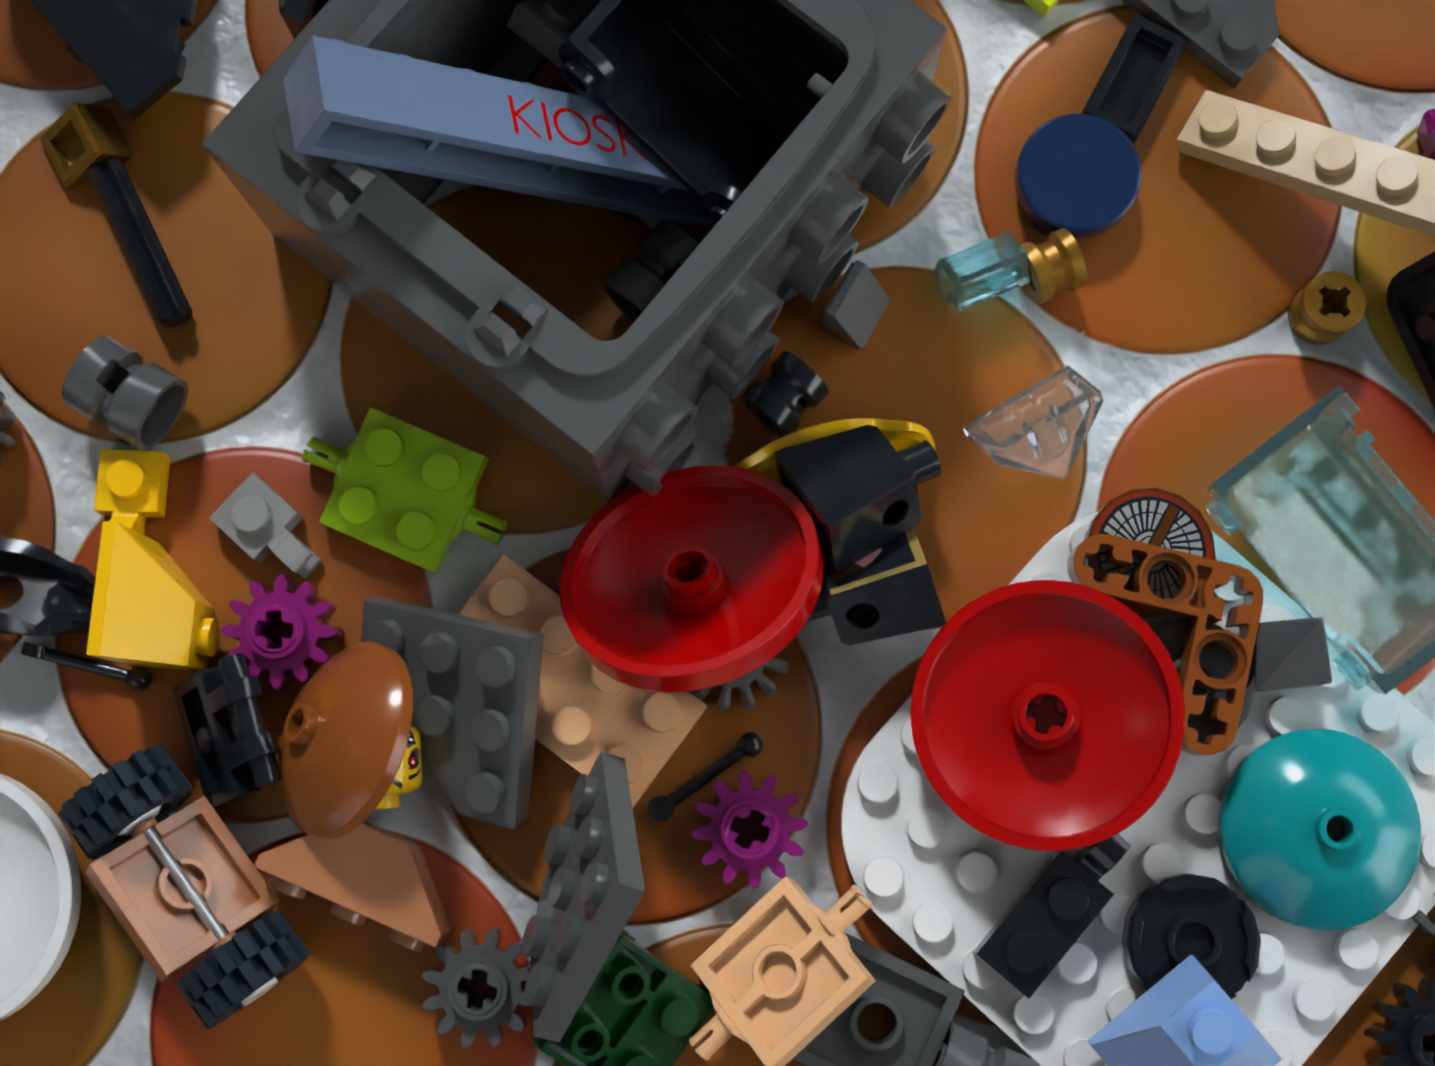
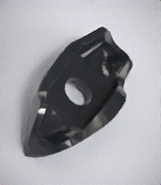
[0,536,96,637]

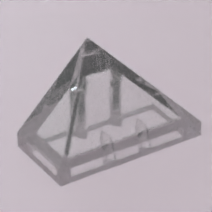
[963,365,1104,479]

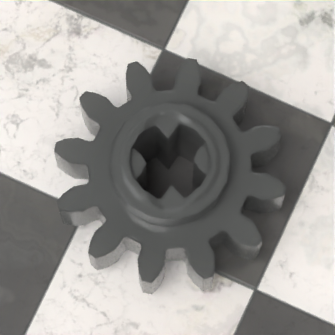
[422,927,532,1049]

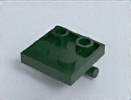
[533,929,714,1066]

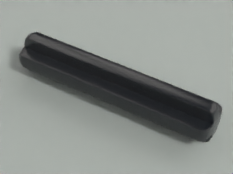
[89,158,192,328]

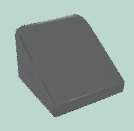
[821,260,889,349]

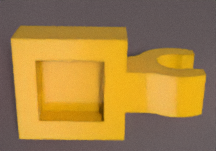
[94,449,171,535]

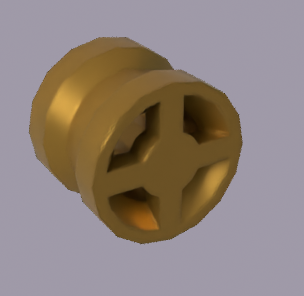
[1014,228,1087,305]
[1287,271,1367,345]

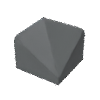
[1250,617,1332,692]

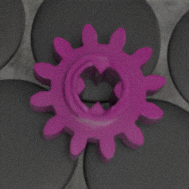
[221,574,342,691]
[692,770,808,888]

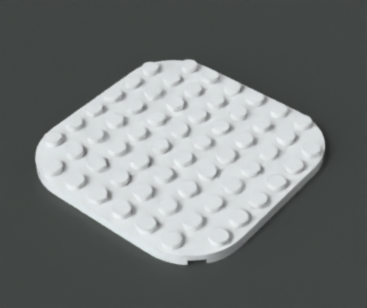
[840,512,1435,1066]

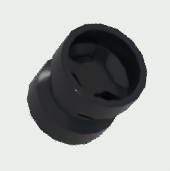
[741,351,829,438]

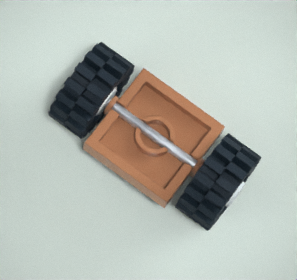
[58,745,311,1030]

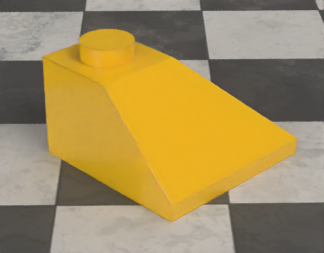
[86,521,220,671]

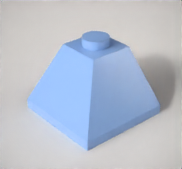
[1088,954,1282,1066]

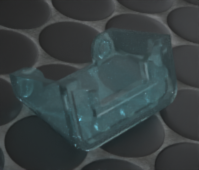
[1205,385,1435,695]

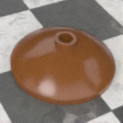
[279,642,413,839]

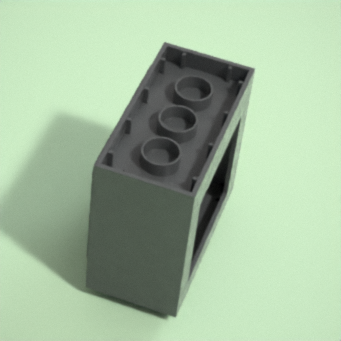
[202,0,952,502]

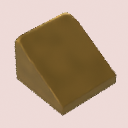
[39,102,133,190]

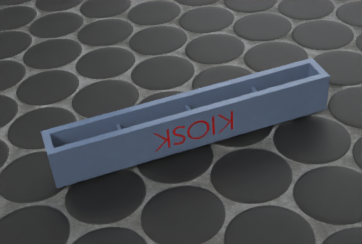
[283,35,714,228]

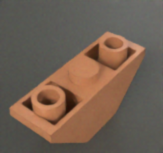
[253,820,451,952]

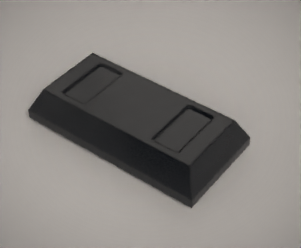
[1081,13,1189,144]

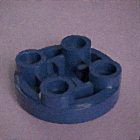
[1015,114,1142,238]

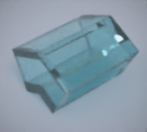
[934,231,1030,311]

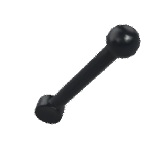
[20,642,152,691]
[648,732,763,821]

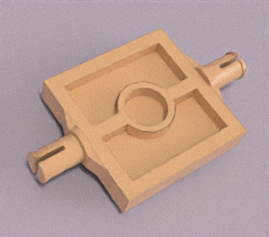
[689,876,876,1066]

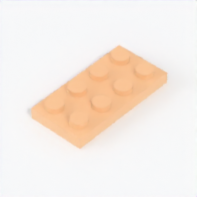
[458,554,708,808]

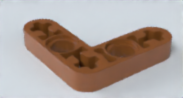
[1067,534,1263,756]

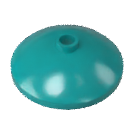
[1219,729,1421,930]

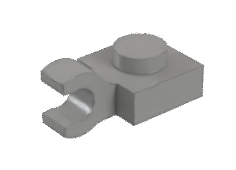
[209,472,322,579]

